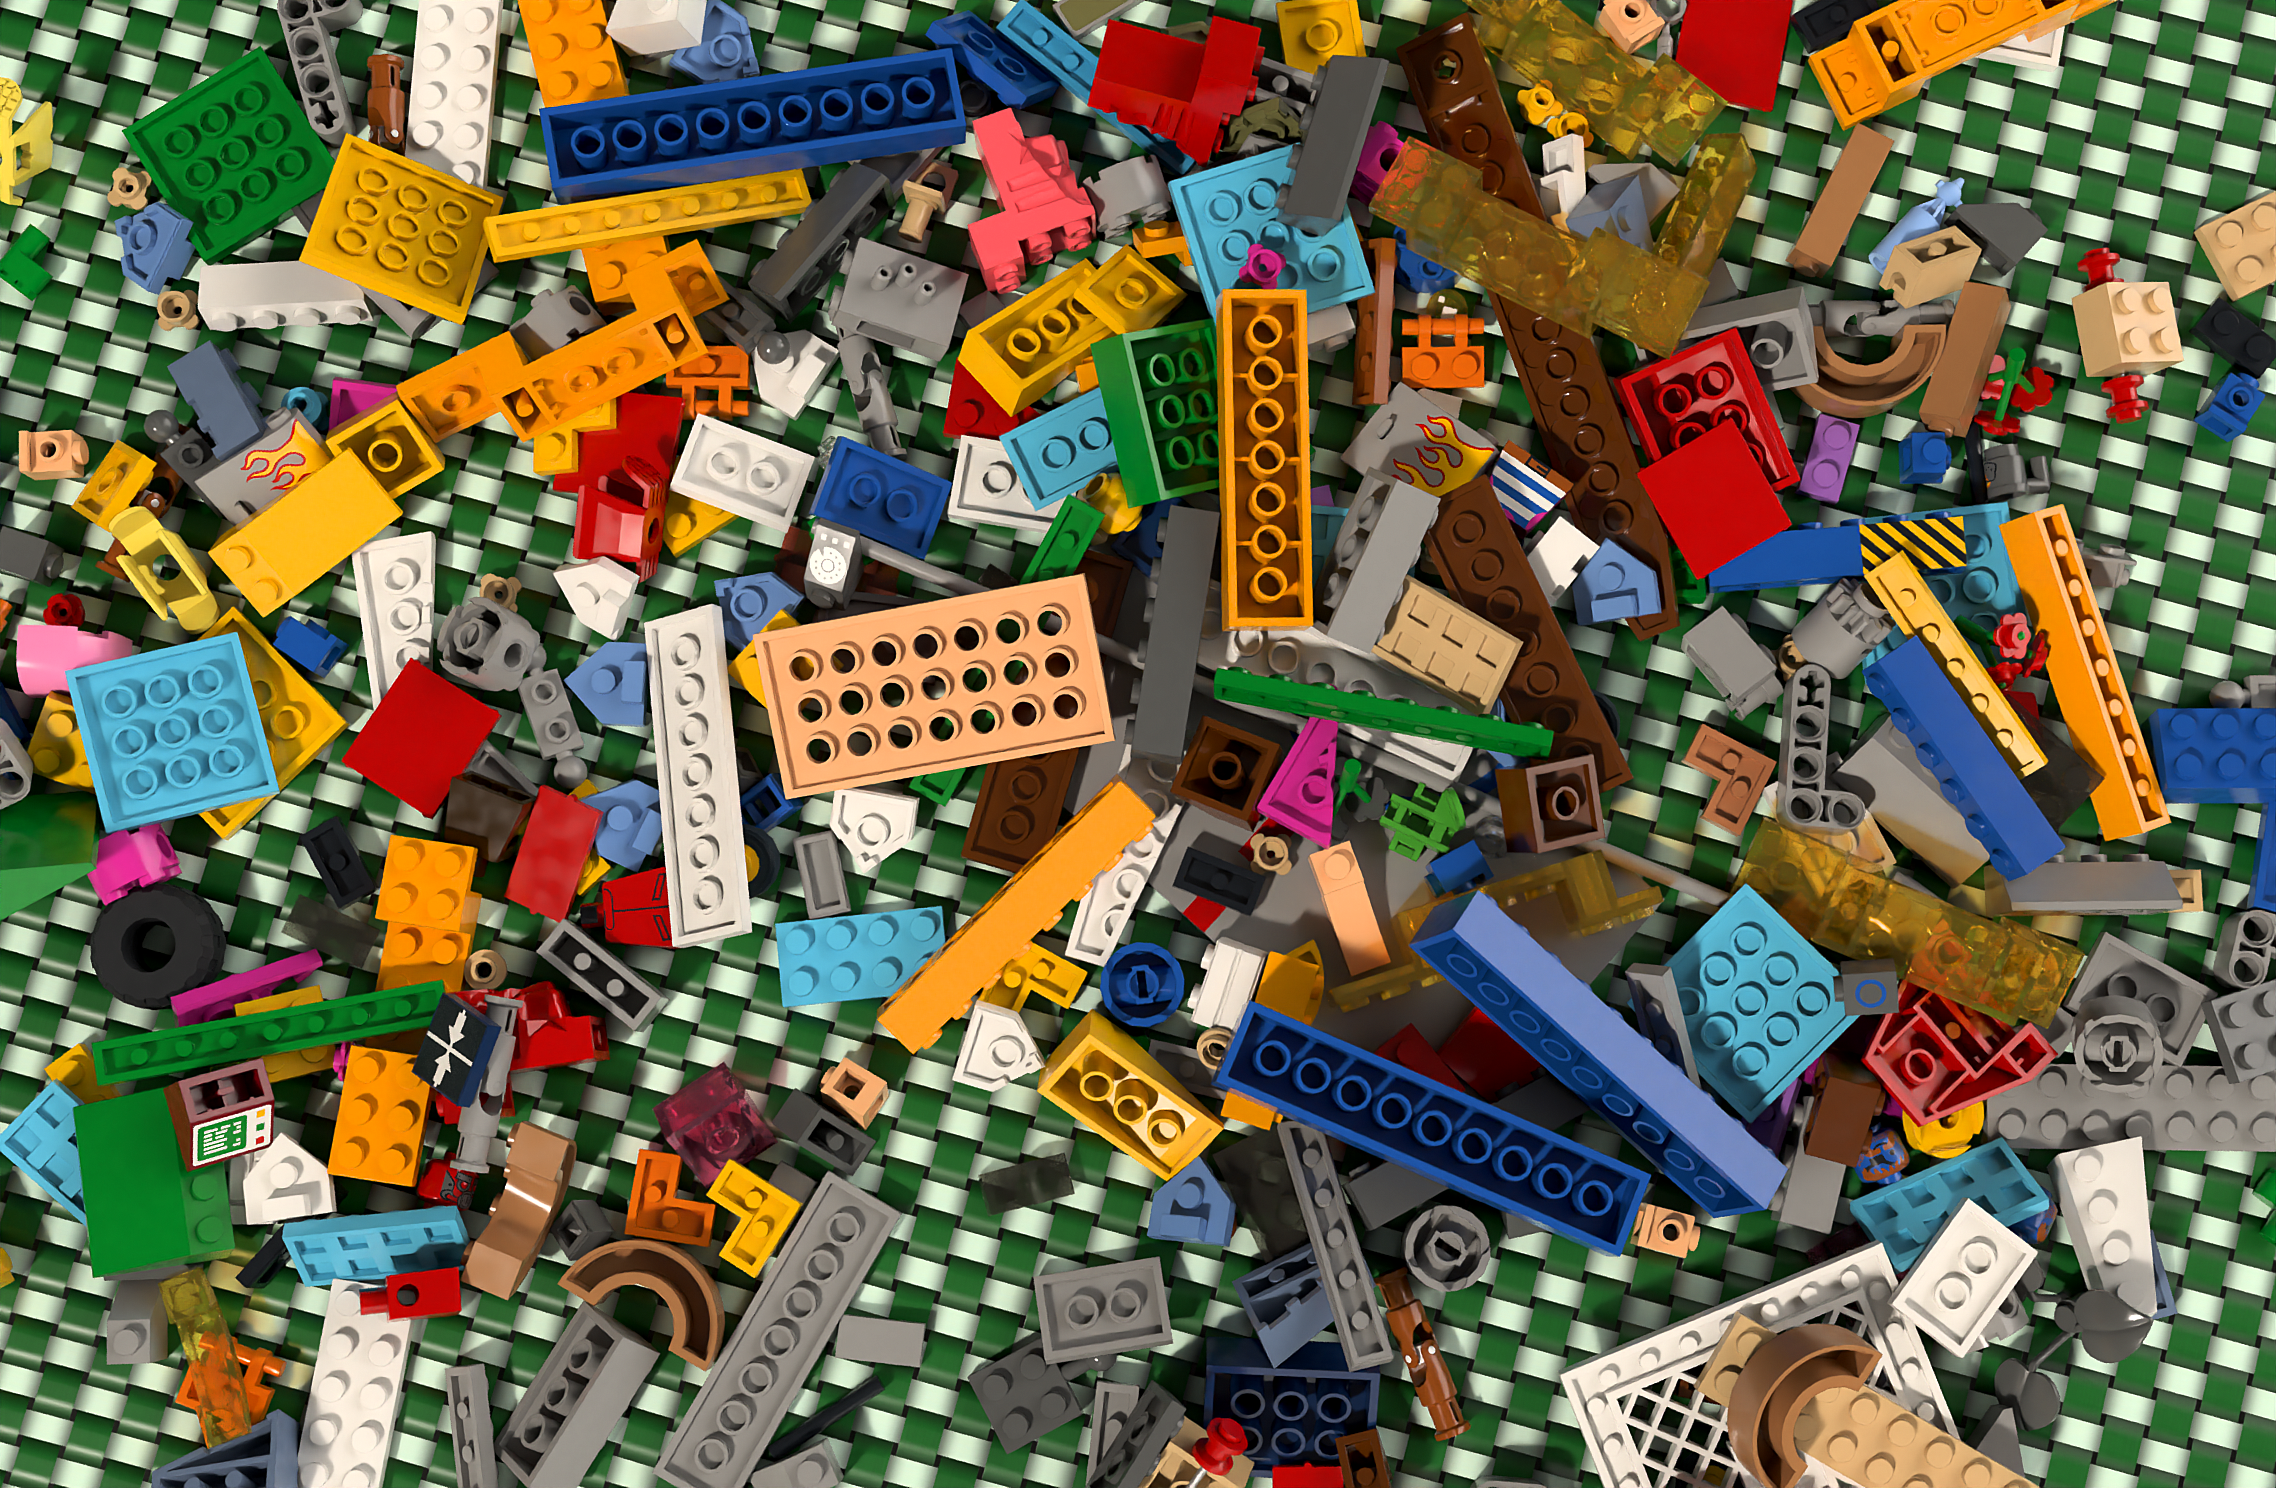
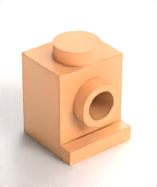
[1598,0,1665,58]
[19,430,89,480]
[820,1057,889,1131]
[1630,1202,1700,1258]

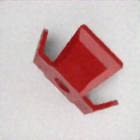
[572,455,667,584]

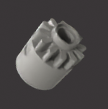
[1792,578,1896,679]

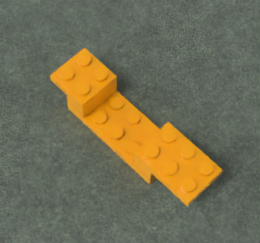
[1808,0,2117,131]
[396,239,730,443]
[327,835,482,1187]

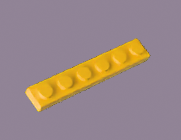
[1864,550,2048,780]

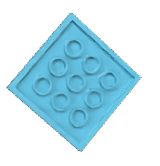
[1168,142,1375,326]
[1858,502,2030,685]
[65,632,280,836]
[1626,883,1860,1124]

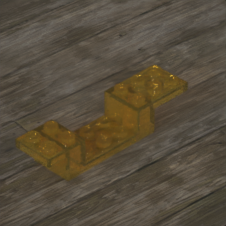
[1462,0,1728,167]
[1369,136,1710,360]
[1729,816,2085,1029]
[1325,849,1664,1013]

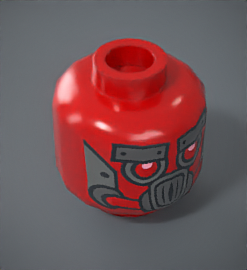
[417,1151,479,1212]

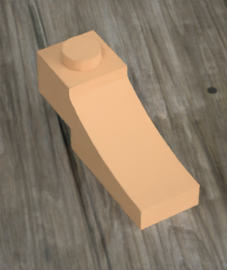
[1308,841,1391,977]

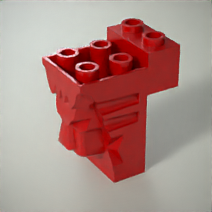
[1087,15,1265,168]
[436,981,610,1124]

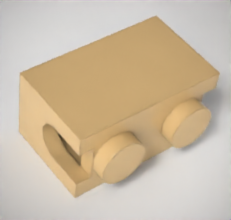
[1879,225,1982,309]

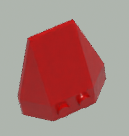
[1861,923,2058,1127]

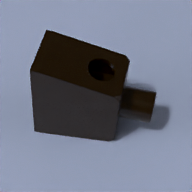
[444,771,536,877]

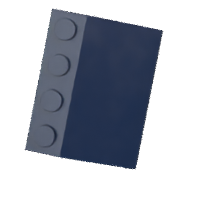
[1202,1336,1380,1481]

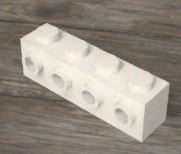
[198,261,374,332]

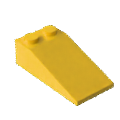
[958,258,1118,417]
[208,447,403,617]
[1037,1009,1224,1182]

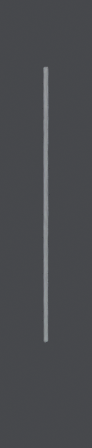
[811,518,1733,908]

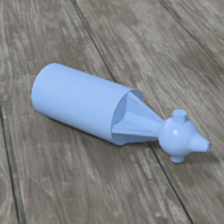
[1868,177,1964,275]

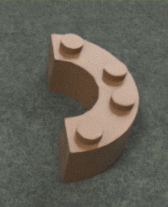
[1789,324,1946,418]
[460,1121,577,1300]
[558,1238,725,1372]
[1727,1324,1883,1488]

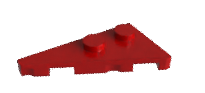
[943,357,1042,441]

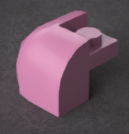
[17,625,133,698]

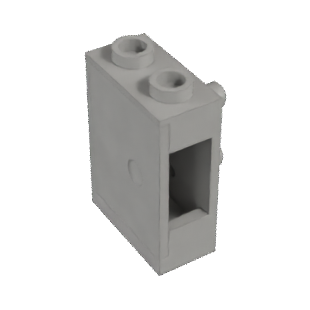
[828,237,969,362]

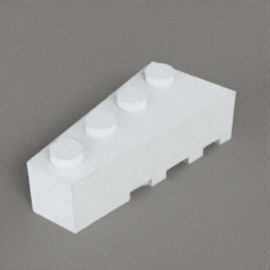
[605,0,707,57]
[1525,516,1600,607]
[2047,1136,2157,1317]

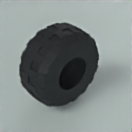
[90,883,226,1010]

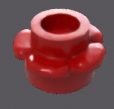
[43,593,85,628]

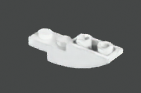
[1534,133,1596,304]

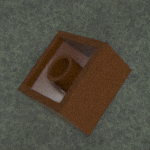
[1170,715,1286,832]
[1495,754,1606,853]

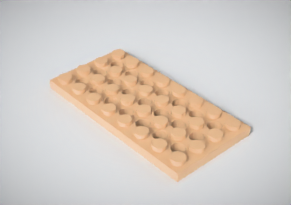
[753,573,1116,799]

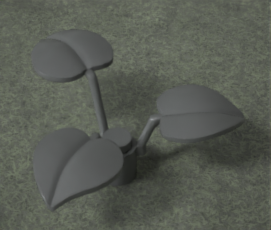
[1994,1258,2154,1432]

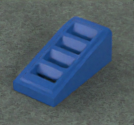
[740,773,804,833]

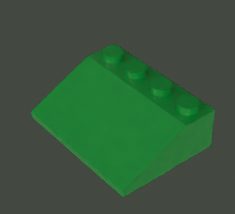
[1090,318,1219,508]
[0,791,101,921]
[72,1086,235,1278]

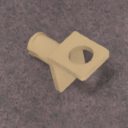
[898,162,959,243]

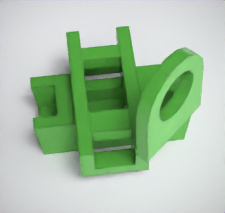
[1379,782,1466,862]

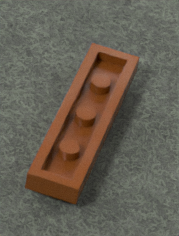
[1352,237,1397,406]

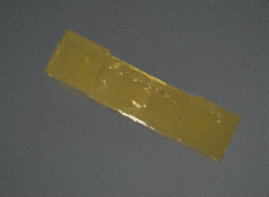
[158,1268,252,1449]

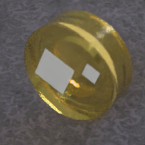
[1426,289,1468,319]

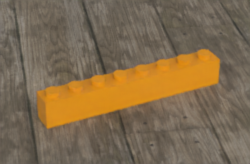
[1998,504,2171,841]
[877,774,1156,1054]

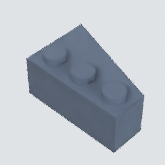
[1565,175,1666,330]
[167,340,270,462]
[1232,1243,1376,1369]
[151,1409,300,1488]

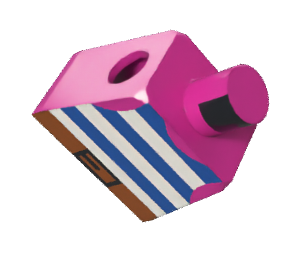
[1488,440,1574,539]

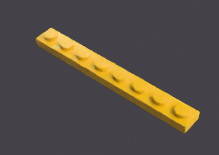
[483,168,812,263]

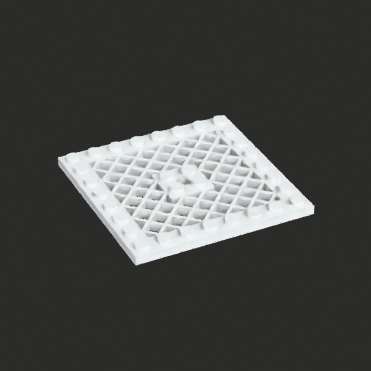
[1557,1240,1961,1488]

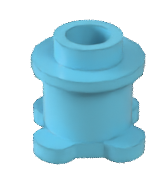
[281,387,329,432]

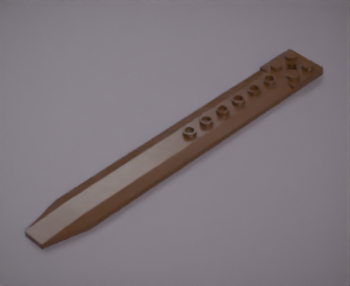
[1396,12,1680,641]

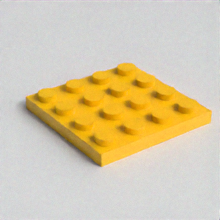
[299,133,504,325]
[197,606,350,840]

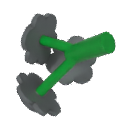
[1332,756,1391,841]

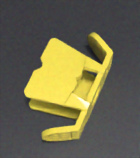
[0,77,53,206]
[109,506,221,634]

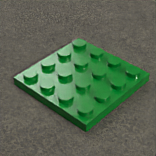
[122,46,335,266]

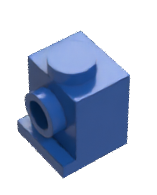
[2193,373,2266,442]
[1898,432,1951,484]
[273,616,349,678]
[1424,839,1494,899]

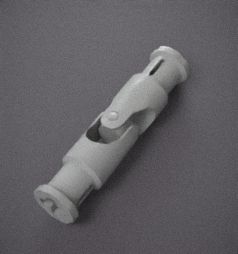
[1808,300,1954,337]
[828,309,908,461]
[450,994,523,1173]

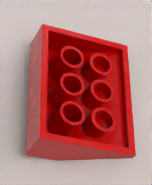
[1612,327,1801,492]

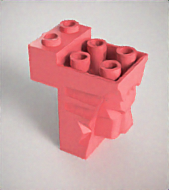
[967,107,1097,294]

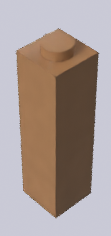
[1785,123,1894,278]
[1919,281,2011,438]

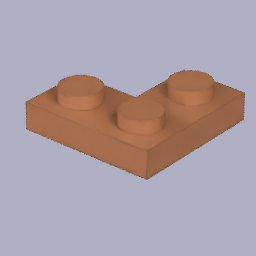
[1681,723,1777,837]

